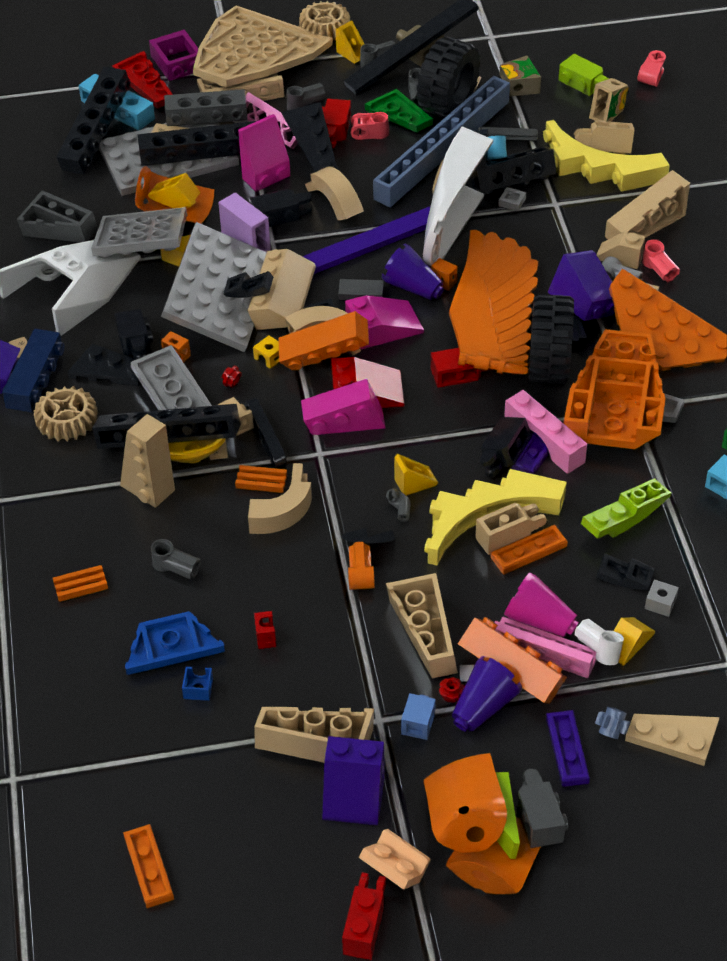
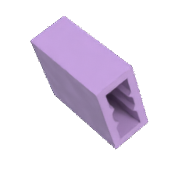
[219,193,271,252]

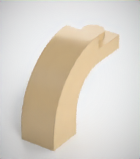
[305,167,364,220]
[285,306,361,355]
[248,463,312,534]

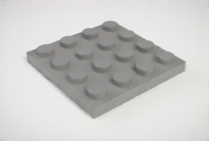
[91,207,187,258]

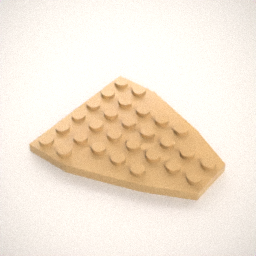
[193,5,333,87]

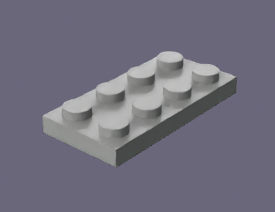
[131,345,212,410]

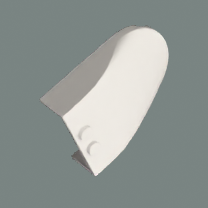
[423,126,493,266]

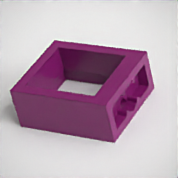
[149,30,199,81]

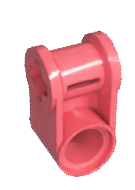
[637,50,666,87]
[351,112,389,140]

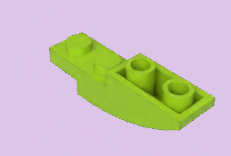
[581,478,671,539]

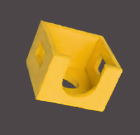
[253,335,279,369]

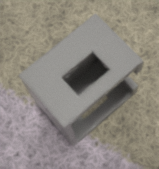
[645,579,679,617]

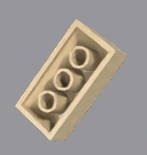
[248,249,316,330]

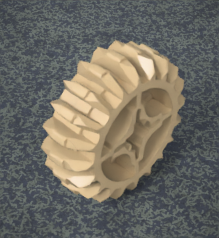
[299,1,350,41]
[34,386,98,442]

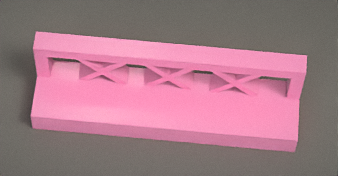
[246,92,298,149]
[495,617,597,678]

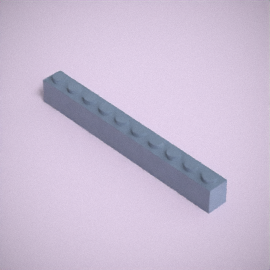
[373,76,510,207]

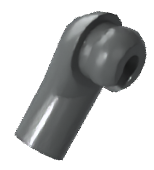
[386,488,411,522]

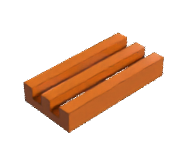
[235,465,287,493]
[53,565,108,602]

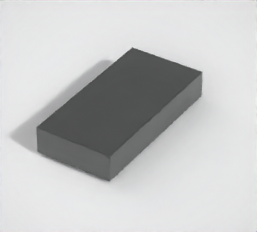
[338,279,384,300]

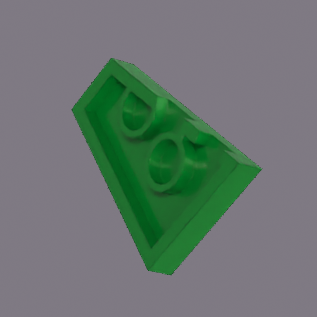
[365,89,433,132]

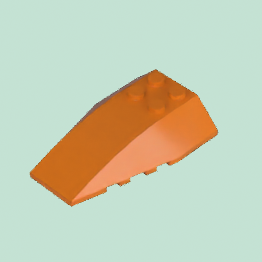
[564,329,666,449]

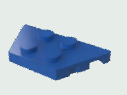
[125,611,225,675]

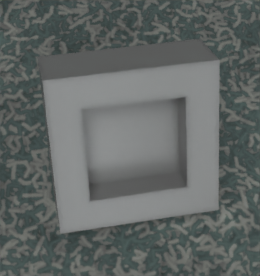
[499,187,526,211]

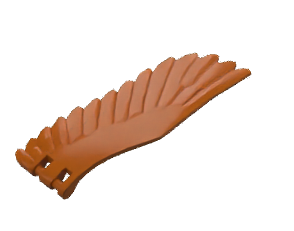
[449,230,538,374]

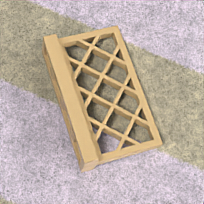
[197,73,285,104]

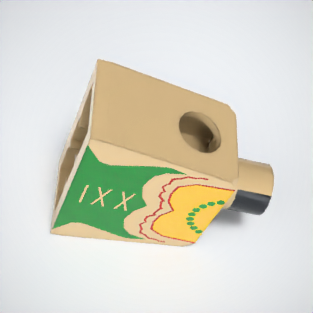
[589,78,629,122]

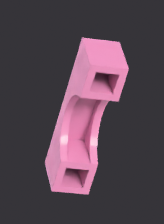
[505,390,587,474]

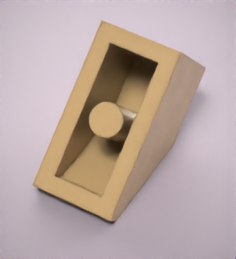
[597,231,646,269]

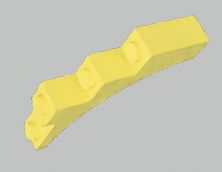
[543,120,670,192]
[424,469,567,566]

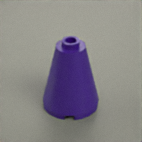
[381,243,444,300]
[452,656,522,732]

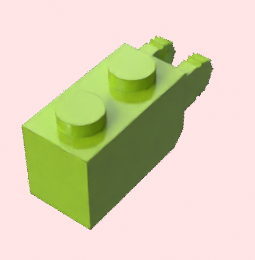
[558,54,609,96]

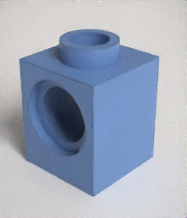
[401,693,436,740]

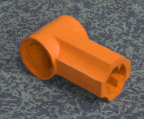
[348,542,375,590]

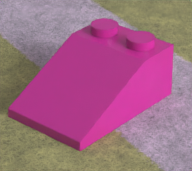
[238,114,290,192]
[345,295,424,349]

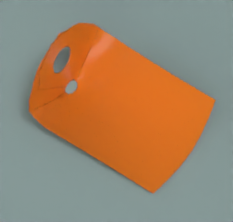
[135,166,215,224]
[424,753,507,853]
[446,817,541,894]

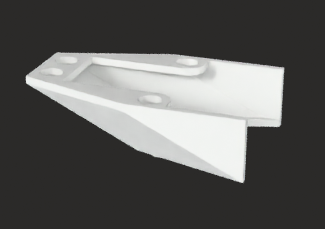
[0,240,141,336]

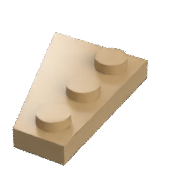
[625,714,720,766]

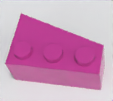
[301,379,386,435]

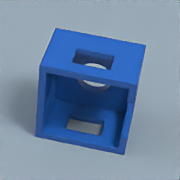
[182,667,213,701]

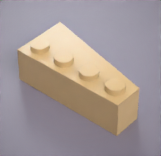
[605,170,690,239]
[120,414,175,508]
[386,573,458,678]
[254,707,374,763]

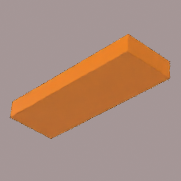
[490,524,568,575]
[123,824,174,908]

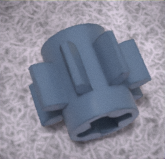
[595,706,630,739]

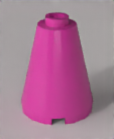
[504,573,579,637]

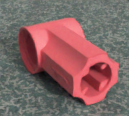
[642,240,680,283]

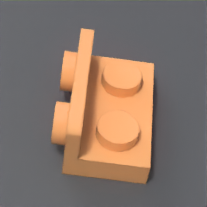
[359,829,430,889]

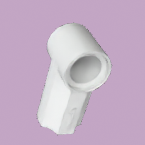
[574,619,624,665]

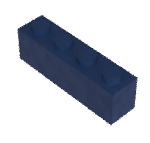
[2,329,64,413]

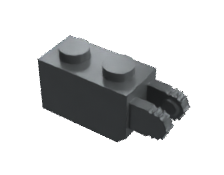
[517,768,568,848]

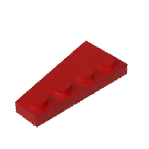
[112,51,173,109]

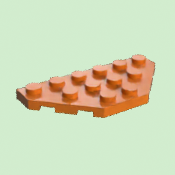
[609,268,727,371]

